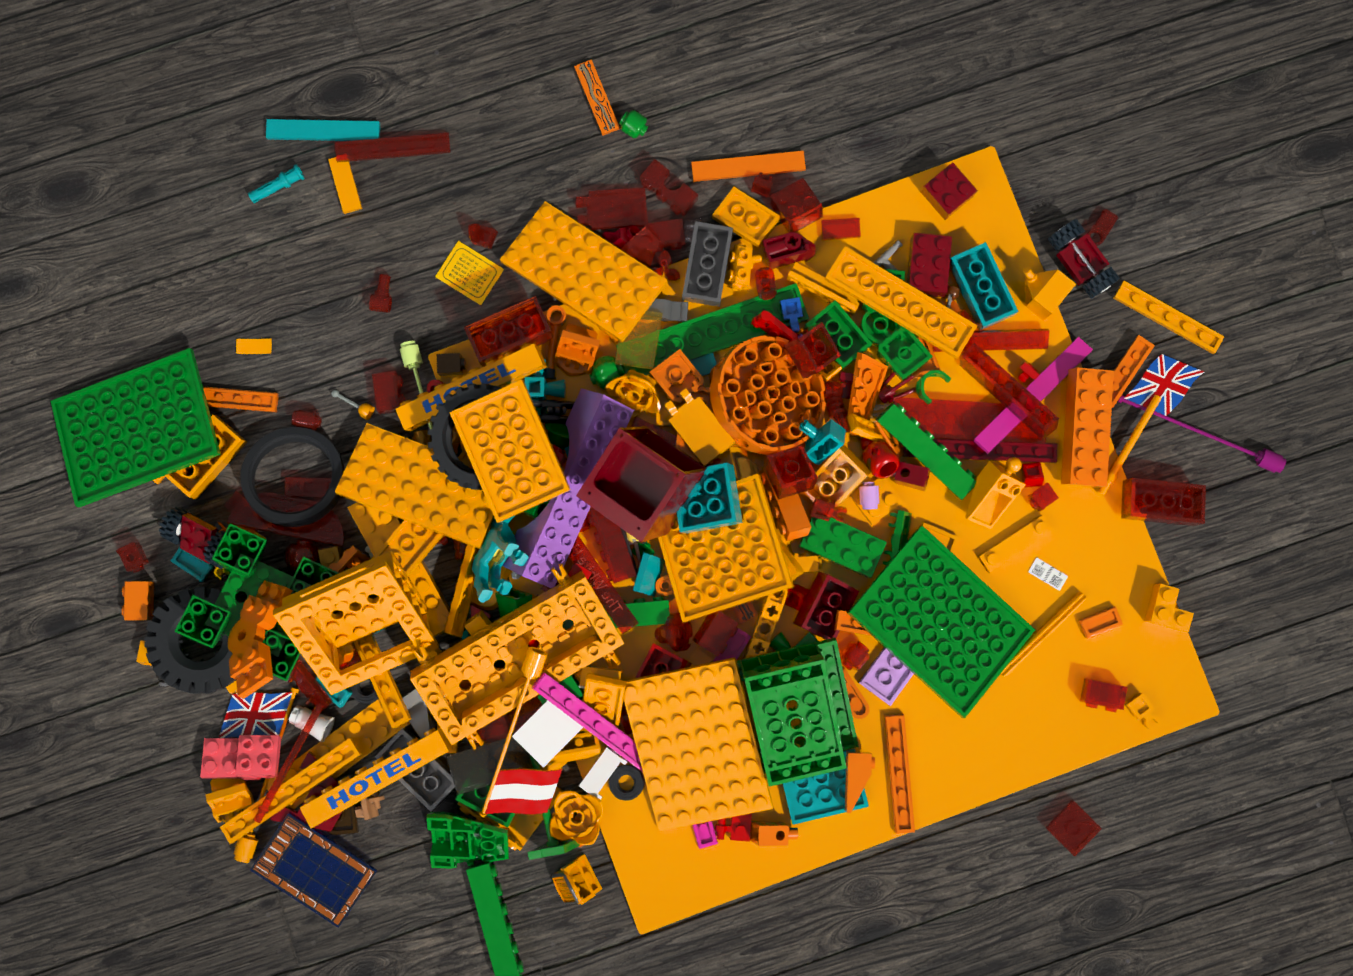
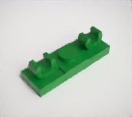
[883,510,912,565]

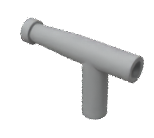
[873,240,903,270]

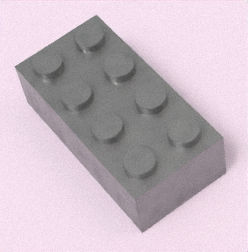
[682,221,733,307]
[375,727,461,812]

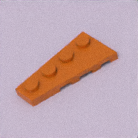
[845,352,888,439]

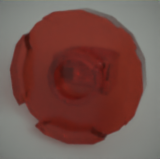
[654,612,693,652]

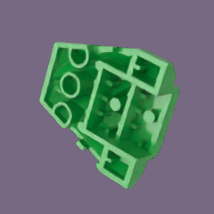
[426,812,509,869]

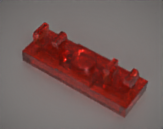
[288,659,333,713]

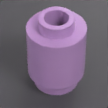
[859,482,879,510]

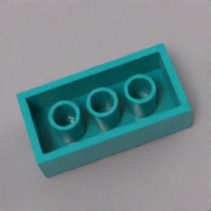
[950,242,1019,331]

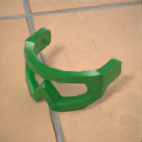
[916,370,951,404]

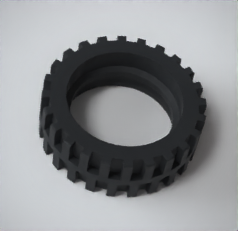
[427,383,502,490]

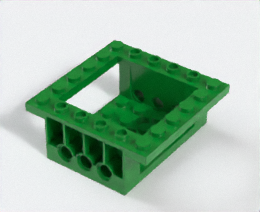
[736,638,859,787]

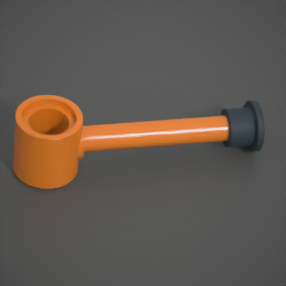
[543,305,567,380]

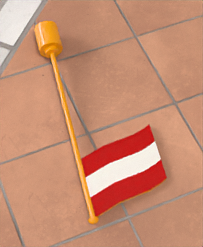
[479,647,562,817]

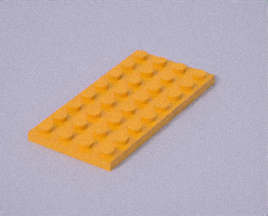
[500,201,668,343]
[335,423,494,549]

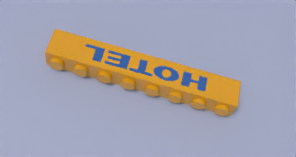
[396,343,547,431]
[300,728,452,828]

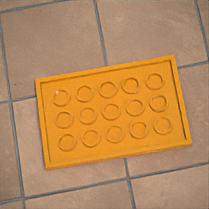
[450,379,571,523]

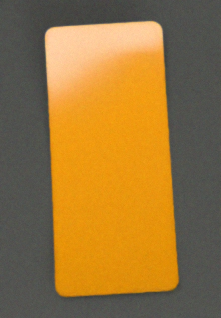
[236,339,272,354]

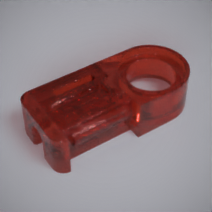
[1088,209,1118,247]

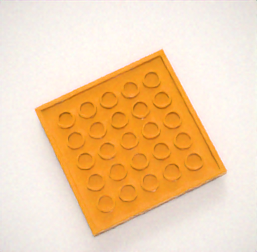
[658,474,794,622]

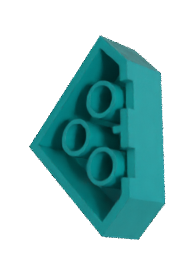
[677,463,743,534]

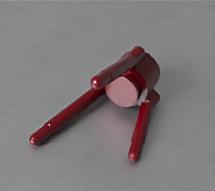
[878,371,916,404]

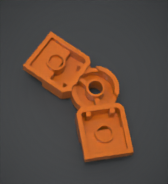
[650,349,715,465]
[228,580,292,699]

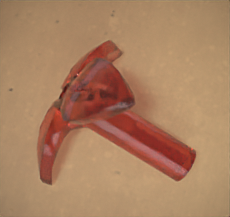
[651,250,680,281]

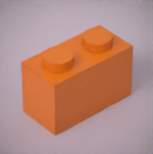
[122,581,154,620]

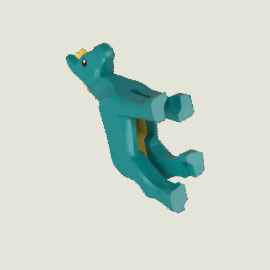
[472,516,528,603]

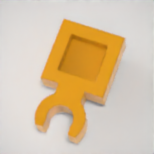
[1126,693,1160,730]

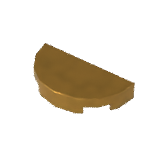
[736,457,760,479]

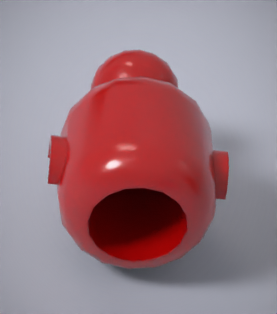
[861,437,900,479]

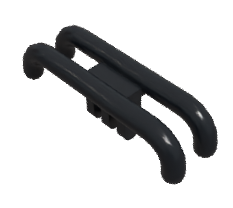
[532,399,575,424]

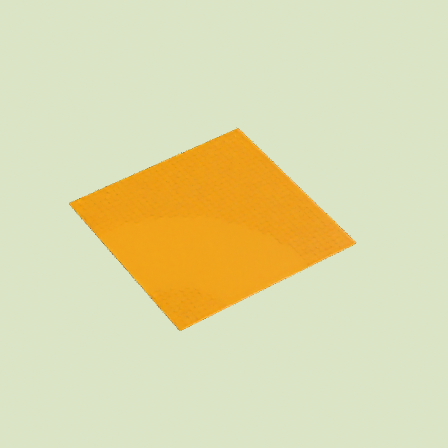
[428,146,1220,934]

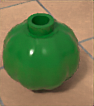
[589,356,626,390]

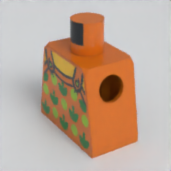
[750,821,798,846]

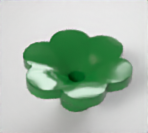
[632,542,655,559]

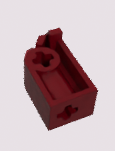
[762,232,816,270]

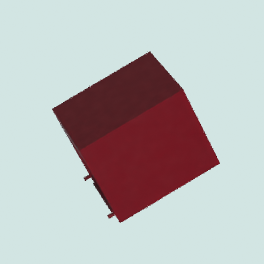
[576,426,707,542]

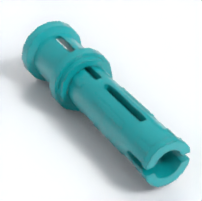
[248,164,305,204]

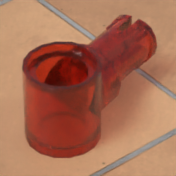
[369,274,392,313]

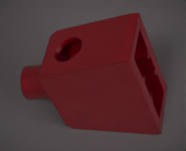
[890,462,930,492]

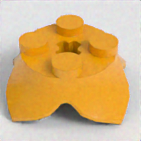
[605,370,660,418]
[550,791,603,845]

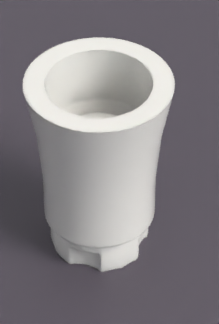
[289,705,335,742]

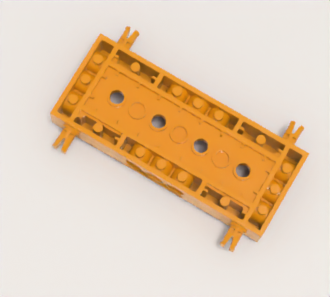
[410,563,624,750]

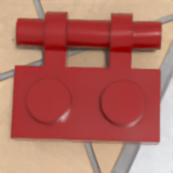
[715,813,752,842]

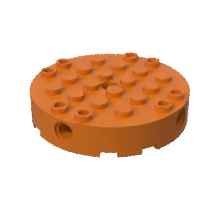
[710,335,826,455]

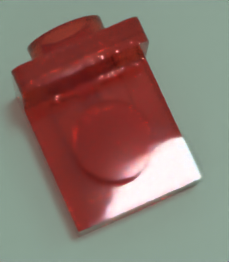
[1028,482,1059,512]

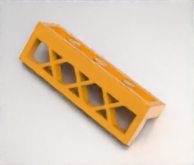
[786,262,861,315]

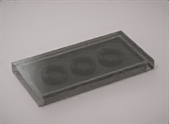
[446,737,533,795]

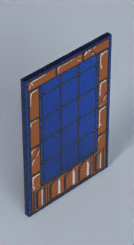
[250,812,377,928]

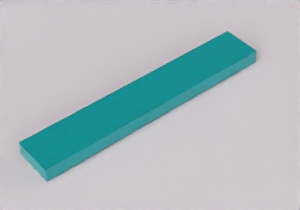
[266,119,380,142]

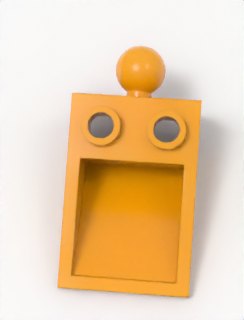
[965,457,1026,530]

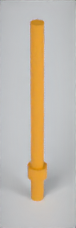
[1097,395,1162,496]

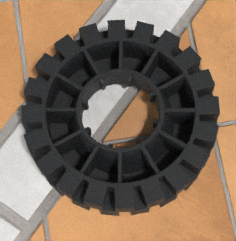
[145,587,238,694]

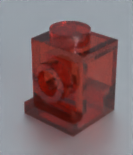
[116,542,149,573]

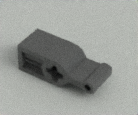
[640,299,688,322]

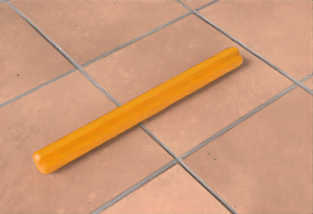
[1001,592,1087,677]

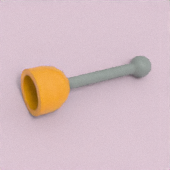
[331,390,375,420]

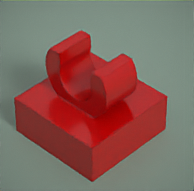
[1018,360,1040,383]

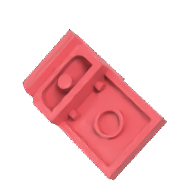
[200,735,281,780]

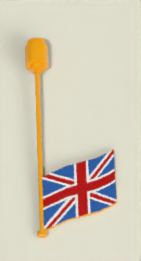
[219,687,299,863]

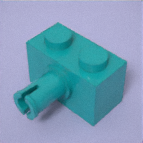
[799,419,846,465]

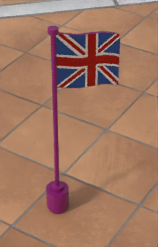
[1117,354,1286,473]

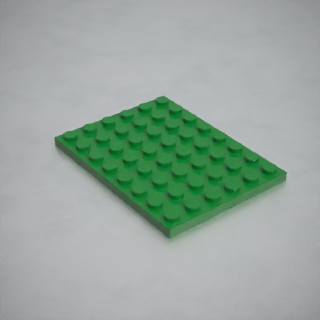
[51,348,221,507]
[847,526,1035,718]

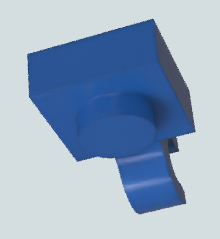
[780,297,803,333]

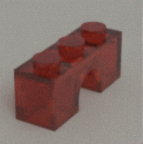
[640,159,699,216]

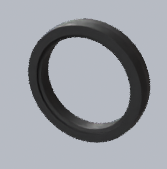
[241,427,345,527]

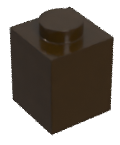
[436,353,466,376]

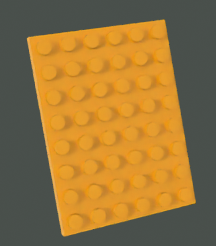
[624,657,773,831]

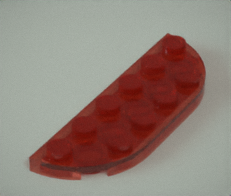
[227,493,344,547]

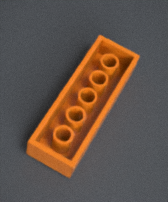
[1061,367,1114,487]

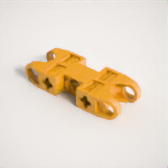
[743,589,788,659]

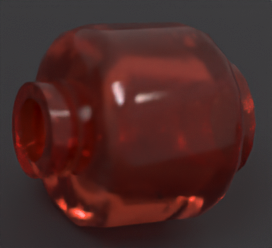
[841,641,869,670]

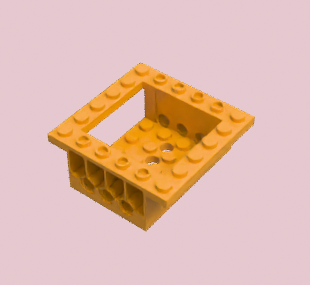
[273,551,439,695]

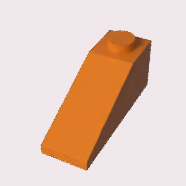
[845,751,875,813]

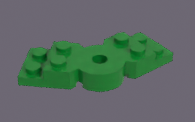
[860,269,933,381]

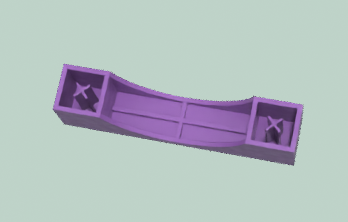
[502,388,634,588]

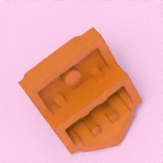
[553,324,600,377]

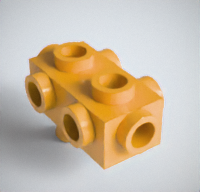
[726,244,762,291]

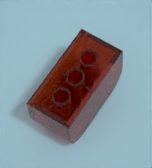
[464,296,553,367]

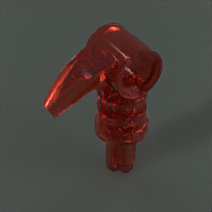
[824,380,849,433]

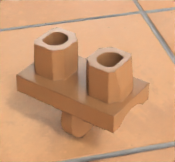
[355,791,385,820]

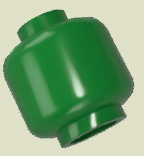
[619,110,648,138]

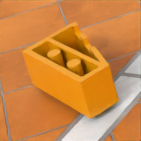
[547,728,600,765]

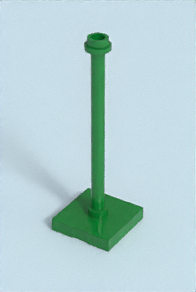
[528,755,580,860]

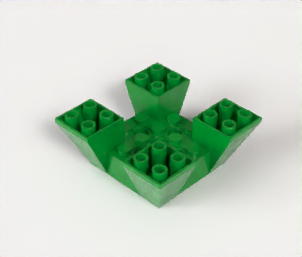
[174,524,339,682]

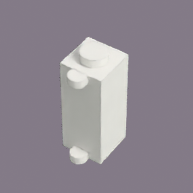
[579,746,628,800]

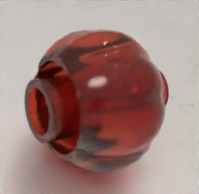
[284,539,320,574]

